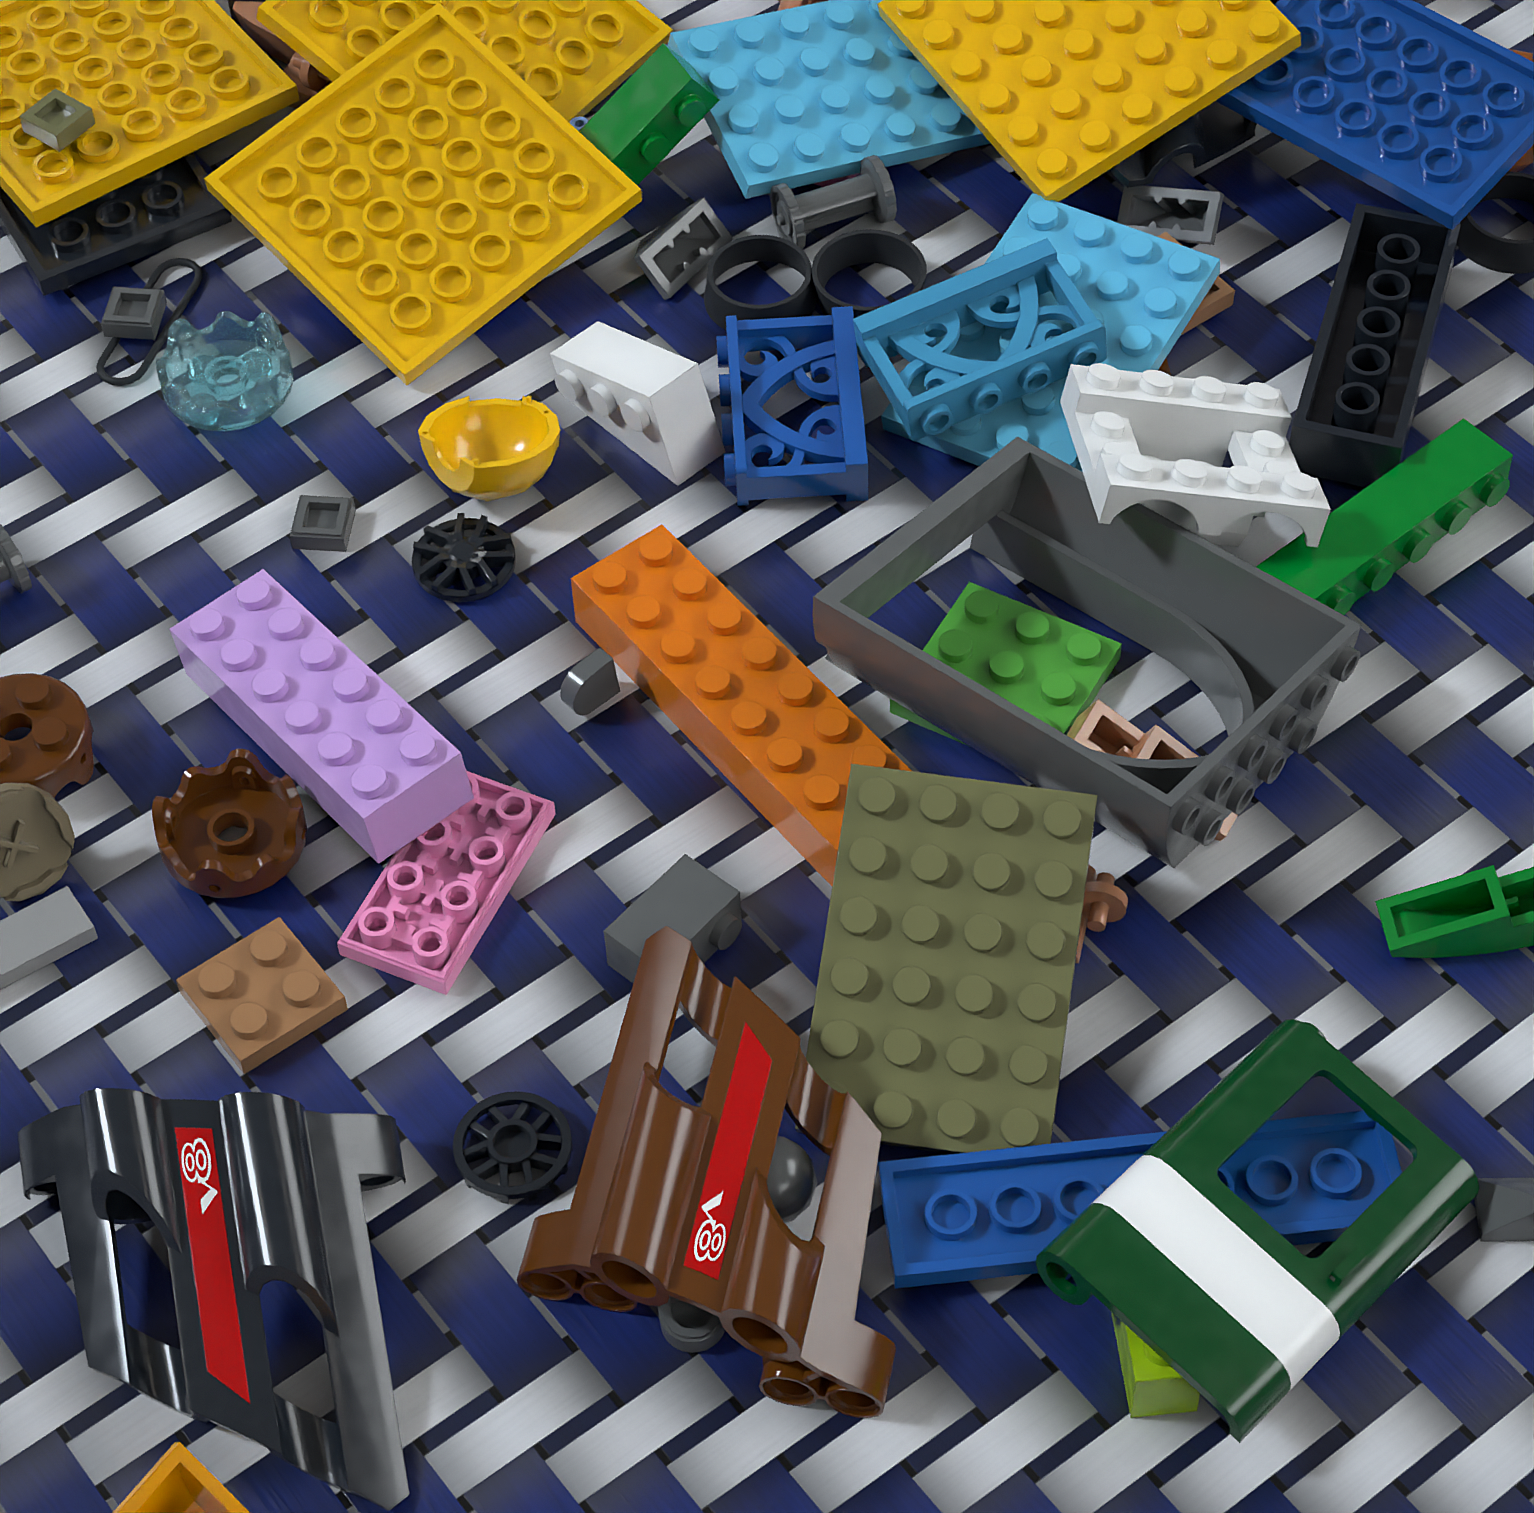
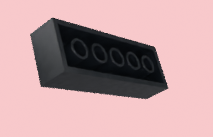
[1289,203,1461,487]

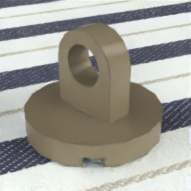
[0,783,75,901]

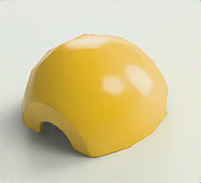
[418,396,560,501]

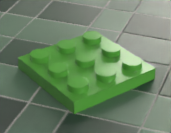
[890,582,1122,746]

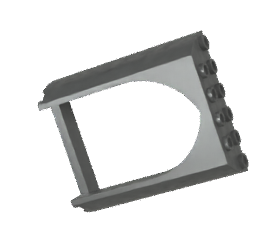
[813,437,1362,868]

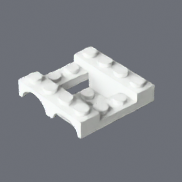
[1060,363,1331,547]

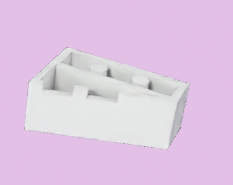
[550,321,725,486]

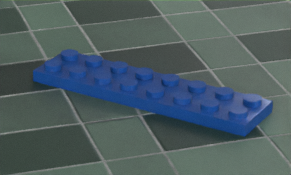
[878,1110,1402,1289]

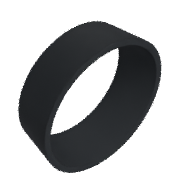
[1457,172,1534,274]
[812,229,927,318]
[704,235,817,330]

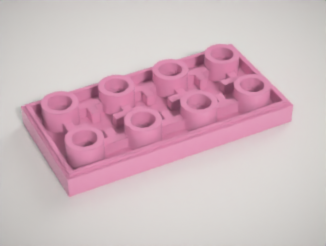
[337,771,556,995]

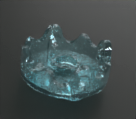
[156,311,294,431]

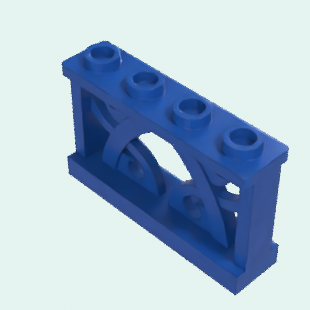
[716,306,868,506]

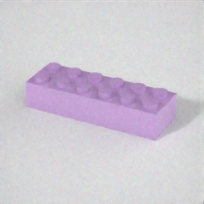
[169,569,474,864]

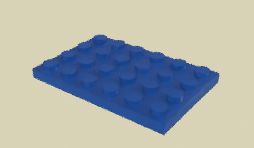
[1216,0,1534,230]

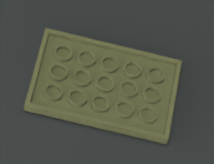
[795,764,1097,1154]

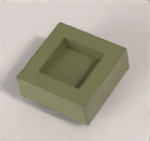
[19,89,95,152]

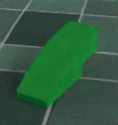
[1375,865,1534,958]

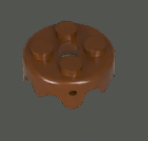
[0,673,94,798]
[152,749,307,898]

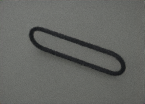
[96,258,203,386]

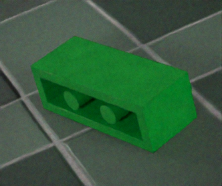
[579,43,720,186]

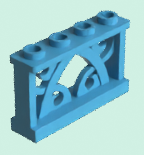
[853,238,1107,441]

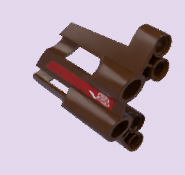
[516,926,896,1418]

